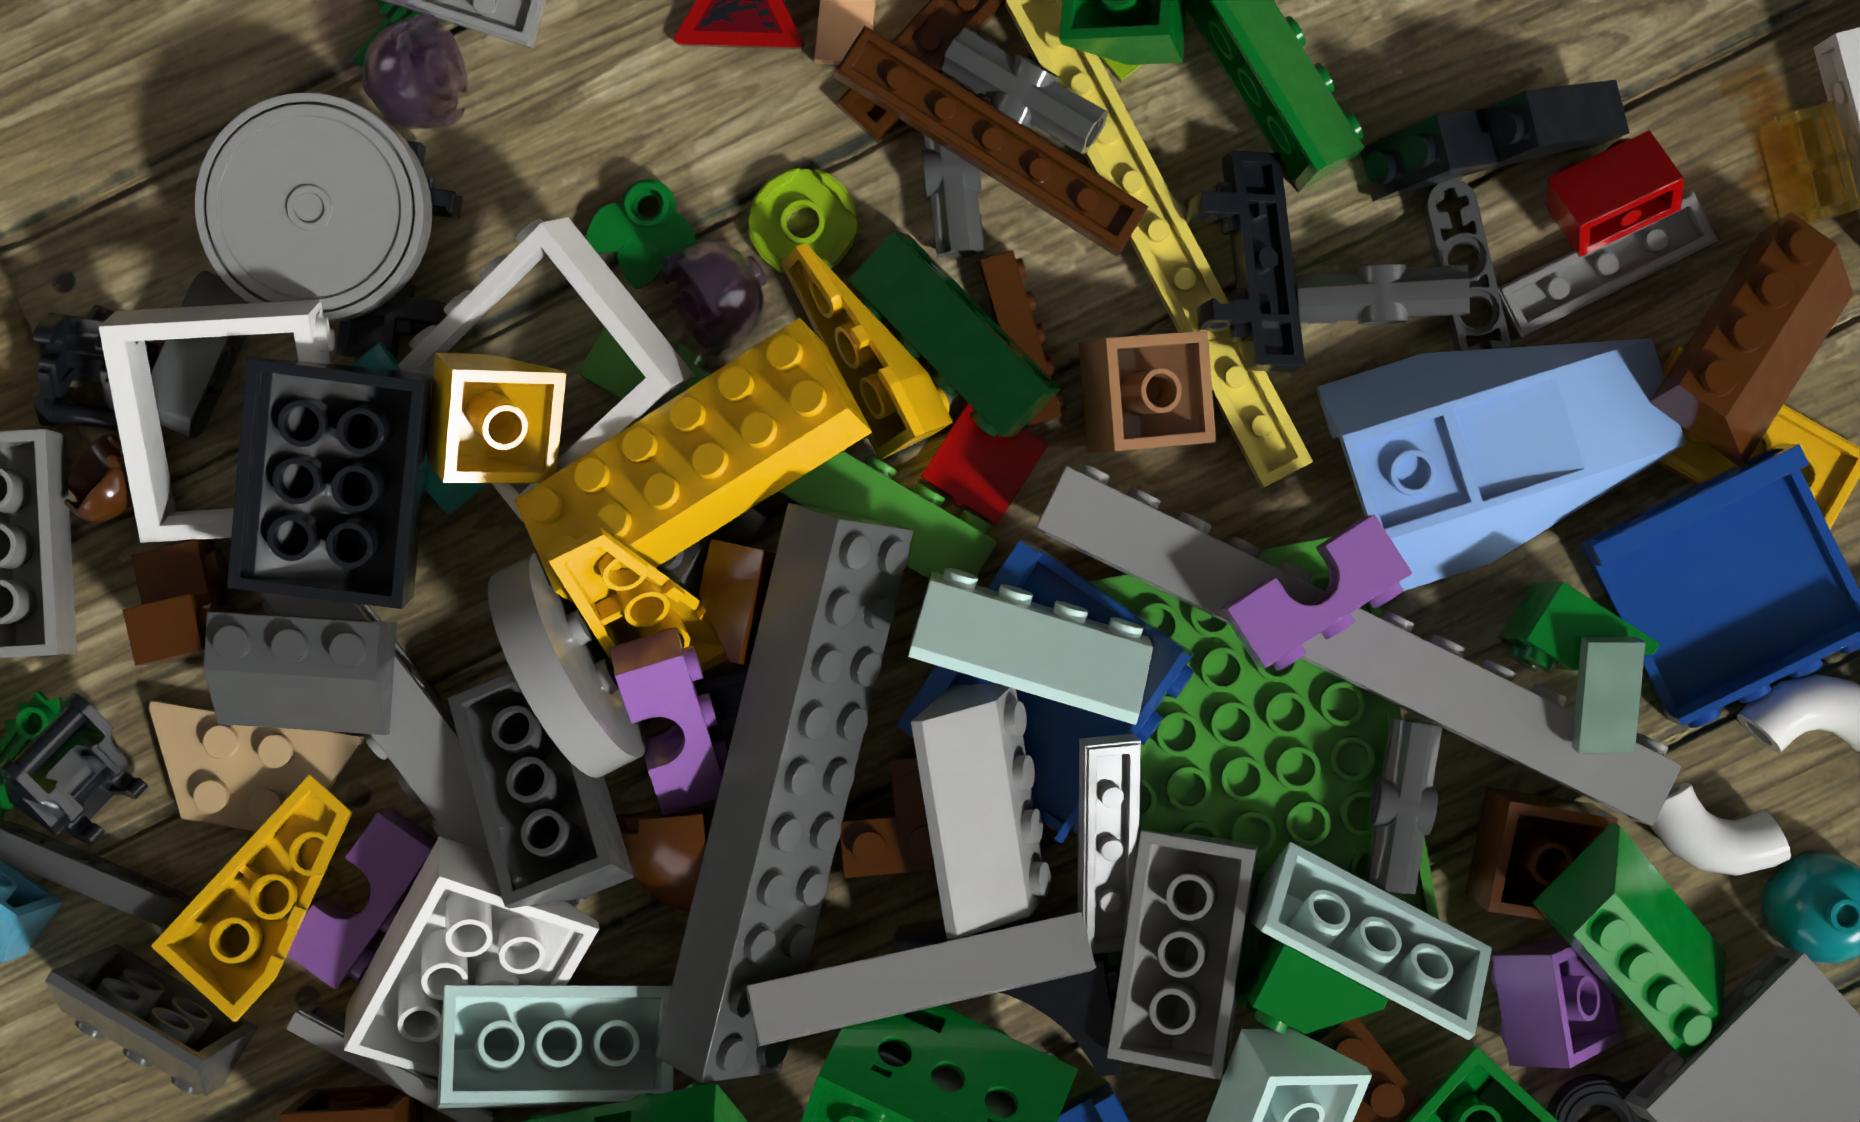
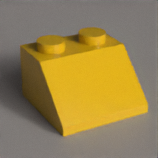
[426,352,566,483]

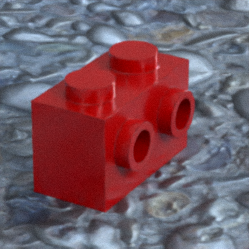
[1547,130,1684,257]

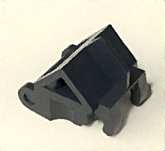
[32,305,159,431]
[0,693,148,845]

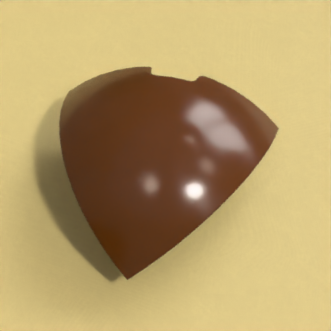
[616,809,710,912]

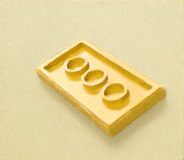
[1656,346,1860,529]

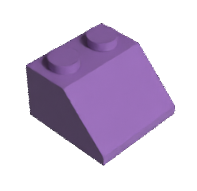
[1491,936,1624,1068]

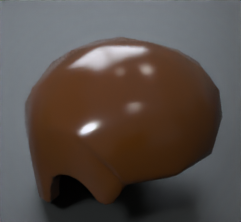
[64,434,133,523]

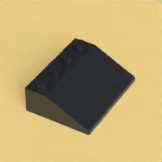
[227,357,433,609]

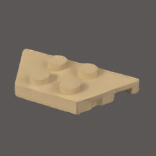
[149,700,365,831]

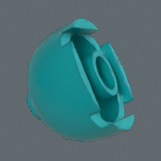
[1761,851,1860,964]

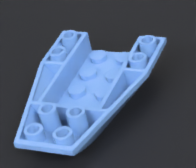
[1316,338,1686,591]

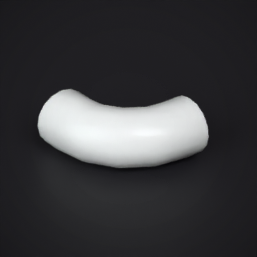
[1737,674,1860,753]
[1650,783,1791,876]

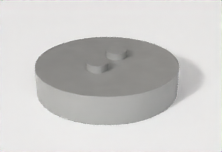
[195,93,432,322]
[488,552,646,778]

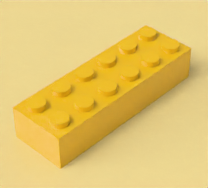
[514,318,872,604]

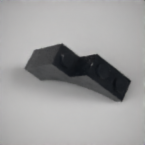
[1360,80,1630,202]
[894,914,1123,1077]

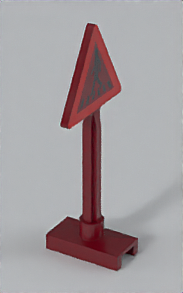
[674,0,805,49]

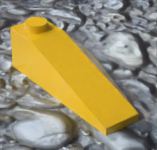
[781,243,953,460]
[546,528,728,672]
[151,774,353,1022]

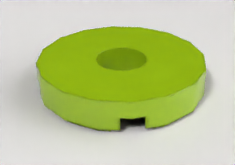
[749,168,858,276]

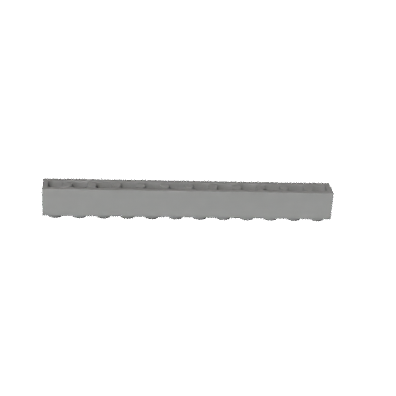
[1035,462,1682,826]

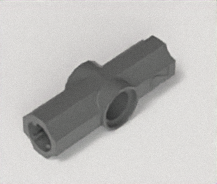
[941,28,1109,154]
[922,86,984,259]
[1297,264,1470,325]
[1365,718,1442,894]

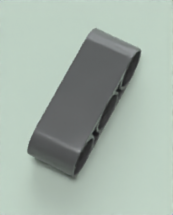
[151,271,248,439]

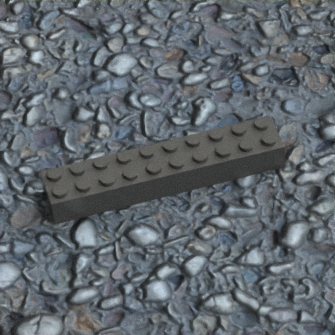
[655,503,914,1083]

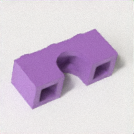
[1220,514,1412,671]
[610,628,728,815]
[287,807,437,989]

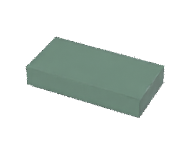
[1572,637,1646,754]

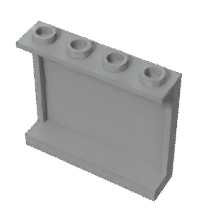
[1623,946,1860,1122]

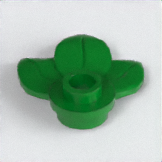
[586,179,696,289]

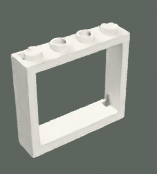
[397,217,695,522]
[98,299,335,543]

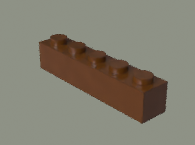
[979,250,1066,428]

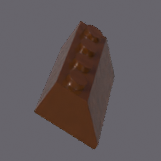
[1650,212,1853,467]

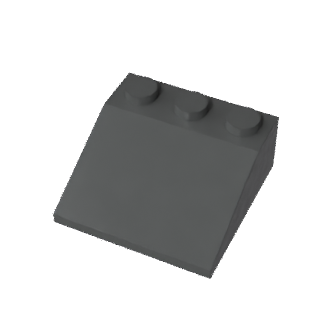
[45,944,258,1096]

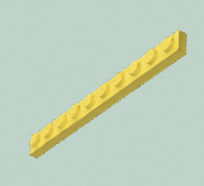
[1005,0,1313,489]

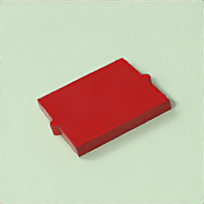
[921,403,1049,526]

